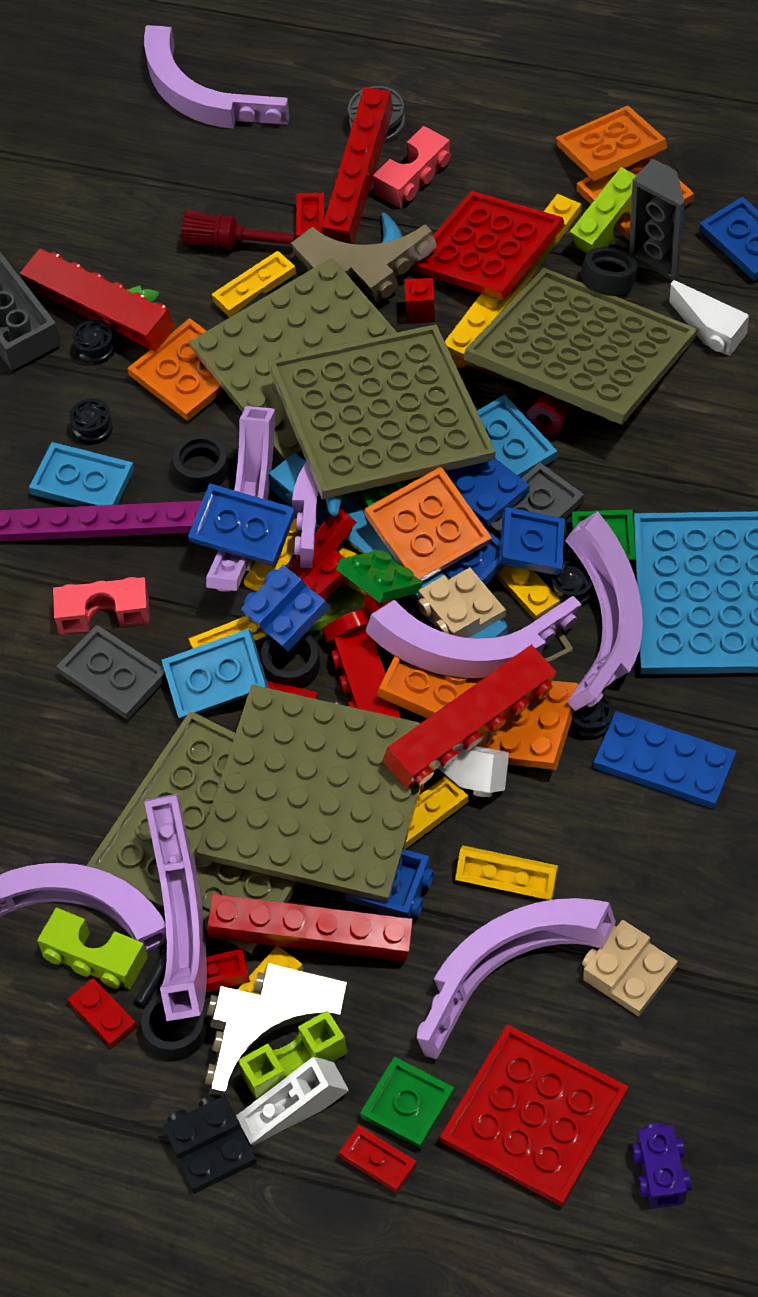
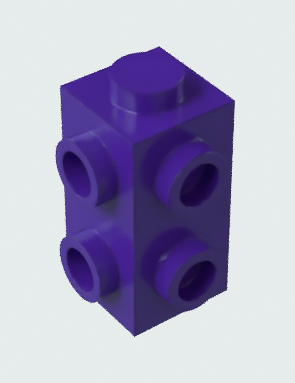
[632,1123,692,1209]

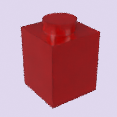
[405,278,435,323]

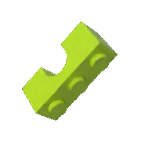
[570,167,636,253]
[37,907,148,991]
[238,1010,347,1100]

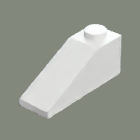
[670,280,749,356]
[438,746,509,797]
[236,1057,349,1145]

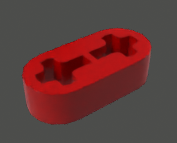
[322,610,369,645]

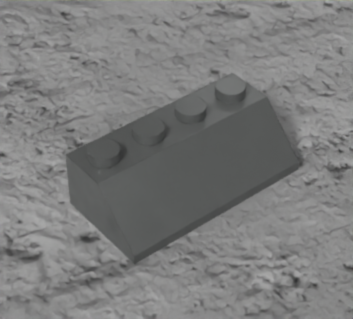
[629,159,684,281]

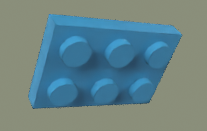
[477,395,557,478]
[29,442,135,507]
[162,629,269,720]

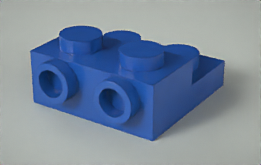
[241,565,330,652]
[345,849,434,919]

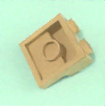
[417,567,506,638]
[582,920,678,1017]

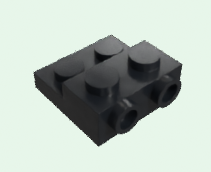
[162,1095,257,1194]

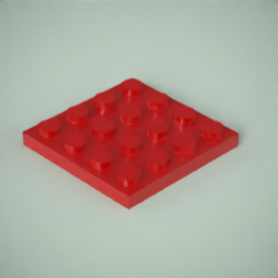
[411,190,565,300]
[440,1024,629,1207]

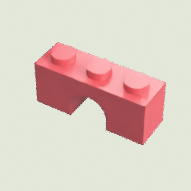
[373,126,451,208]
[53,577,150,635]

